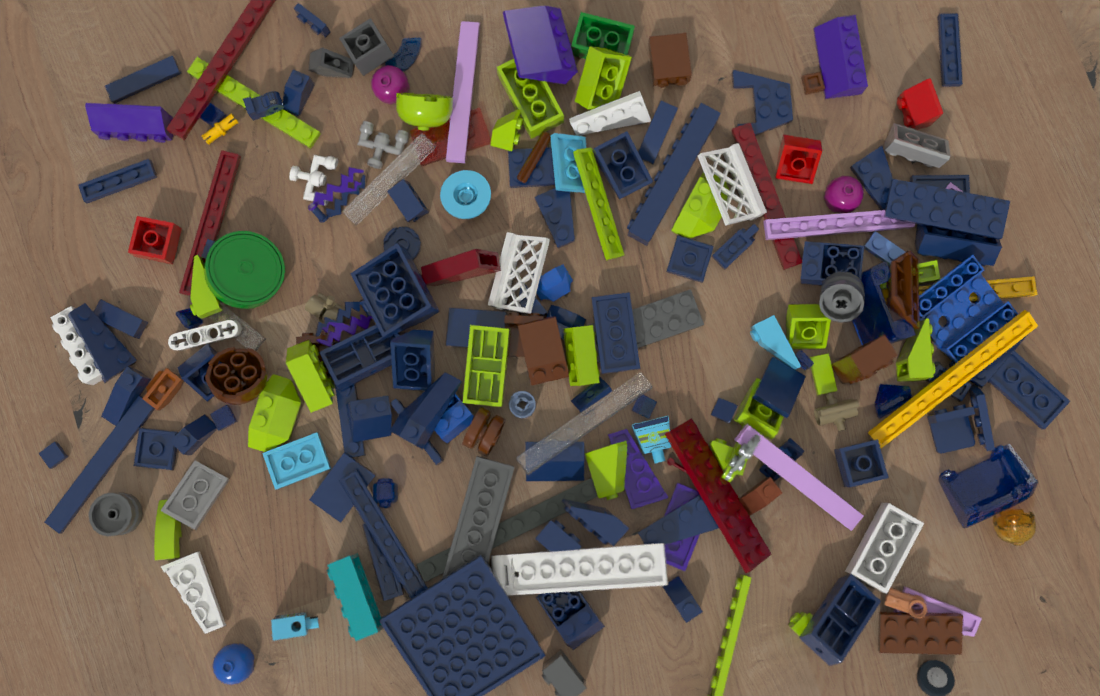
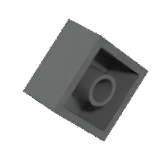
[339,18,394,76]
[542,650,587,696]

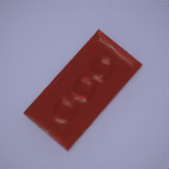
[410,107,491,167]

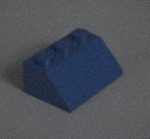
[390,329,435,391]
[525,441,584,481]

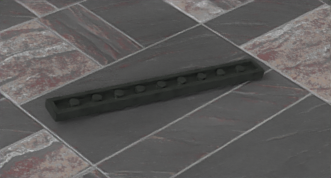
[416,478,598,582]

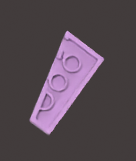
[894,586,982,637]

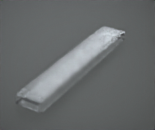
[342,133,436,226]

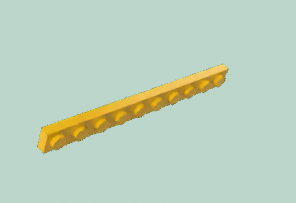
[868,310,1038,449]

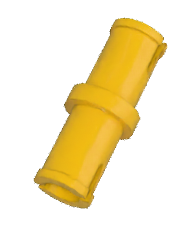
[201,113,239,145]

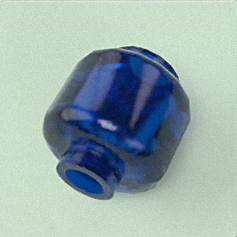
[373,478,398,508]

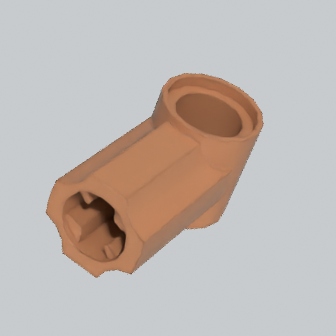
[884,588,927,618]

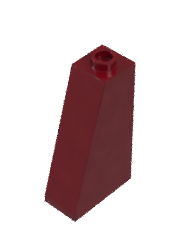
[421,249,501,286]

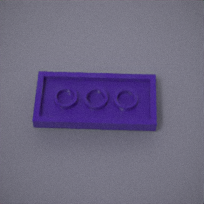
[664,483,700,571]

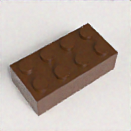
[831,335,898,385]

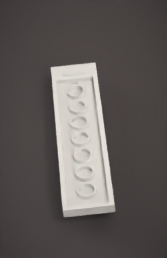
[491,543,668,595]

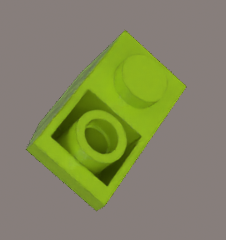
[490,109,523,151]
[709,438,748,476]

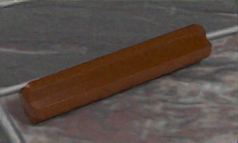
[517,131,551,183]

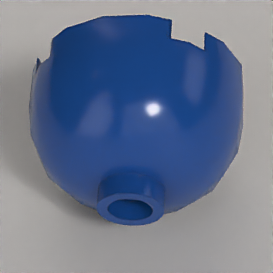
[212,643,254,685]

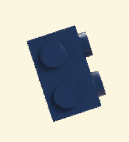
[927,404,975,454]

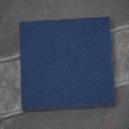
[666,235,714,283]
[133,428,179,470]

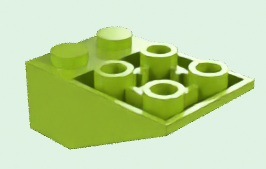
[896,318,935,382]

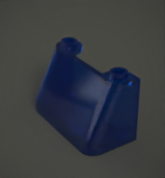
[852,262,916,345]
[938,443,1038,528]

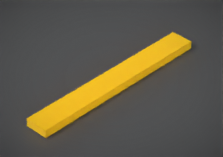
[881,276,1037,309]

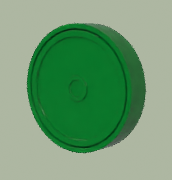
[204,231,285,309]

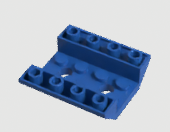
[919,255,1018,363]

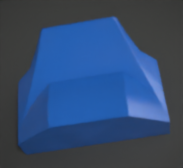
[531,264,573,302]

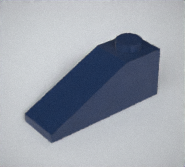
[101,367,151,426]

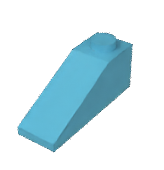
[750,315,801,369]

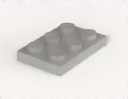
[161,460,229,530]

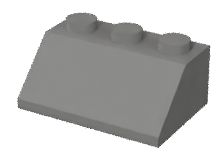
[884,123,951,168]

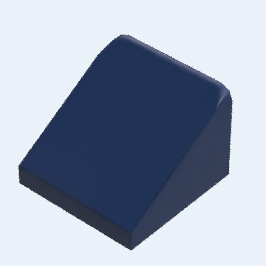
[711,398,738,423]

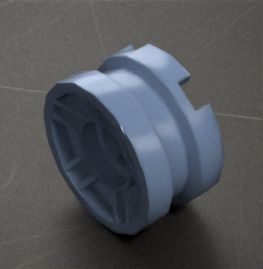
[509,391,536,419]

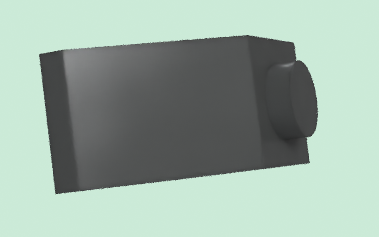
[308,48,354,78]

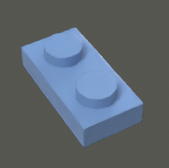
[864,231,905,266]

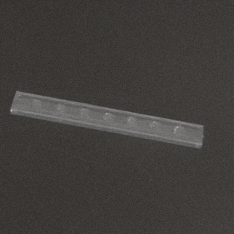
[516,372,653,475]

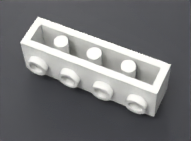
[50,306,102,385]

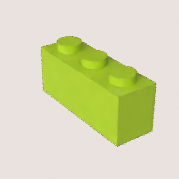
[563,325,600,386]

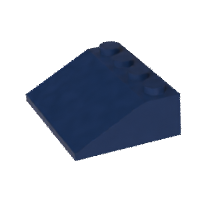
[350,243,440,338]

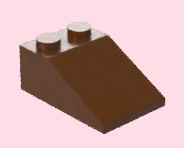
[517,316,569,386]

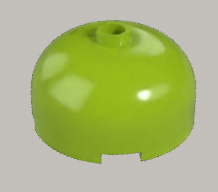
[396,93,453,130]

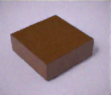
[801,71,825,95]

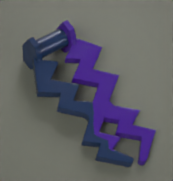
[308,167,365,223]
[315,299,373,347]

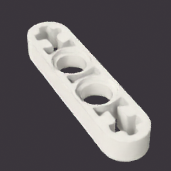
[168,320,242,350]

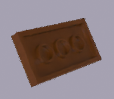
[878,612,963,655]

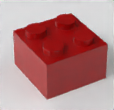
[128,216,182,264]

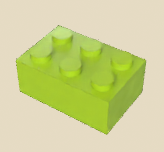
[285,340,335,413]

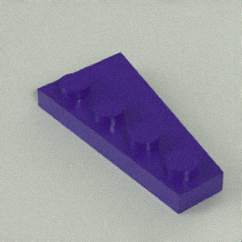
[608,429,669,509]

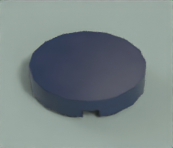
[383,226,421,260]

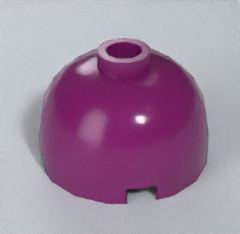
[371,65,410,104]
[824,176,864,213]

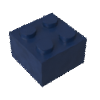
[834,439,889,487]

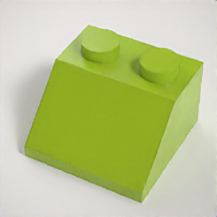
[786,304,831,349]

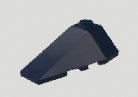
[390,372,462,450]

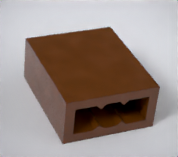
[648,33,692,88]

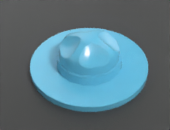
[440,170,491,219]

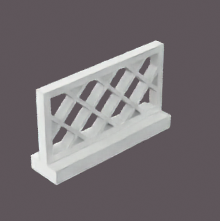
[698,143,767,226]
[488,232,550,314]

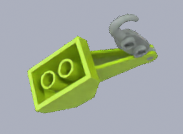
[721,378,783,482]

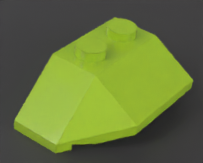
[671,171,729,239]
[248,374,302,452]

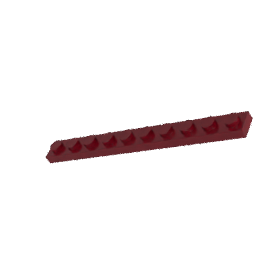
[166,0,276,140]

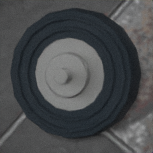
[916,660,955,696]

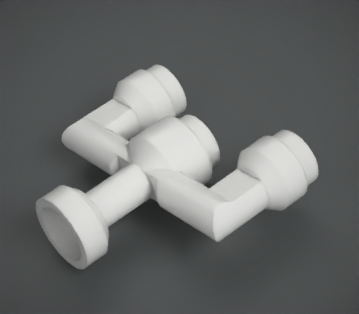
[290,155,338,206]

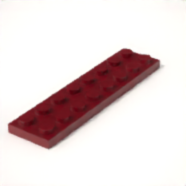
[665,418,772,573]

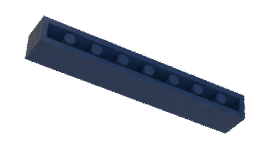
[627,103,721,246]

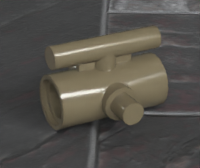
[305,293,352,328]
[814,393,859,432]

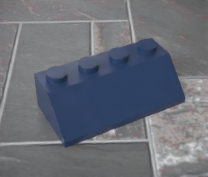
[915,224,1002,266]

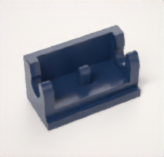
[387,179,429,222]

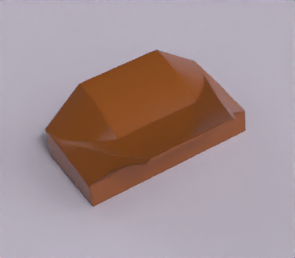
[142,368,184,411]

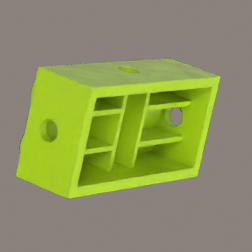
[463,325,511,407]

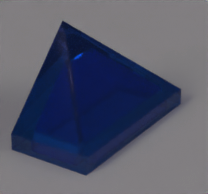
[874,384,912,419]

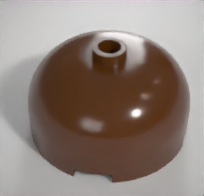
[205,347,268,405]

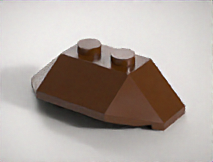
[886,250,920,329]

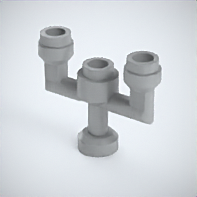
[357,121,409,169]

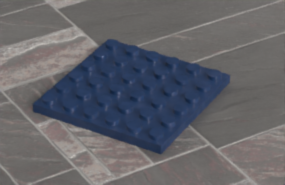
[379,555,546,696]

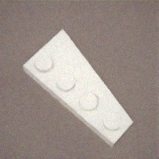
[569,91,651,136]
[161,551,226,634]

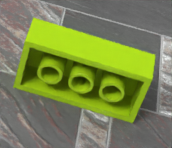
[496,59,564,139]

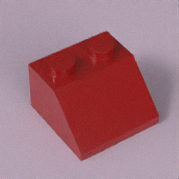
[897,78,943,130]
[775,135,822,184]

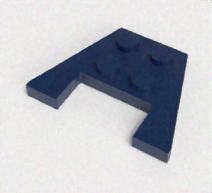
[732,70,793,136]

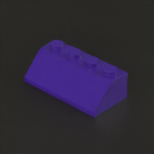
[813,15,868,99]
[85,103,173,143]

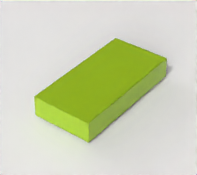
[809,354,837,395]

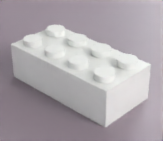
[845,503,924,594]

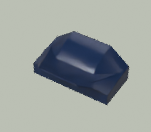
[546,305,586,340]

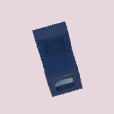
[759,438,804,482]

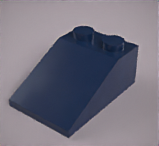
[593,131,653,200]

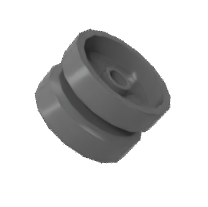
[819,272,865,322]
[89,492,143,537]

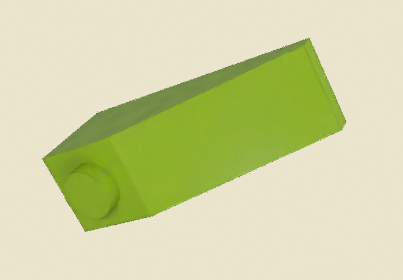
[190,255,223,319]

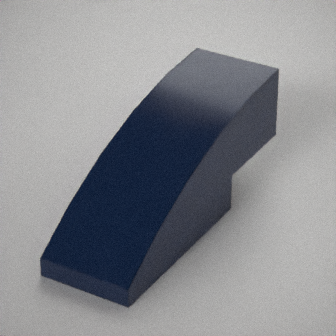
[638,101,678,164]
[94,299,148,339]

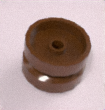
[462,407,506,457]

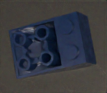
[801,241,864,285]
[562,499,629,547]
[536,591,605,650]

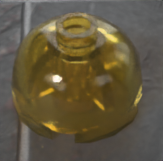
[992,509,1036,546]

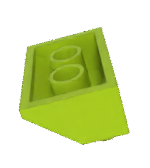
[575,46,632,109]

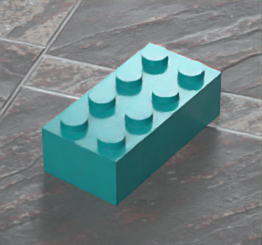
[327,553,383,641]

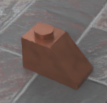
[739,477,783,516]

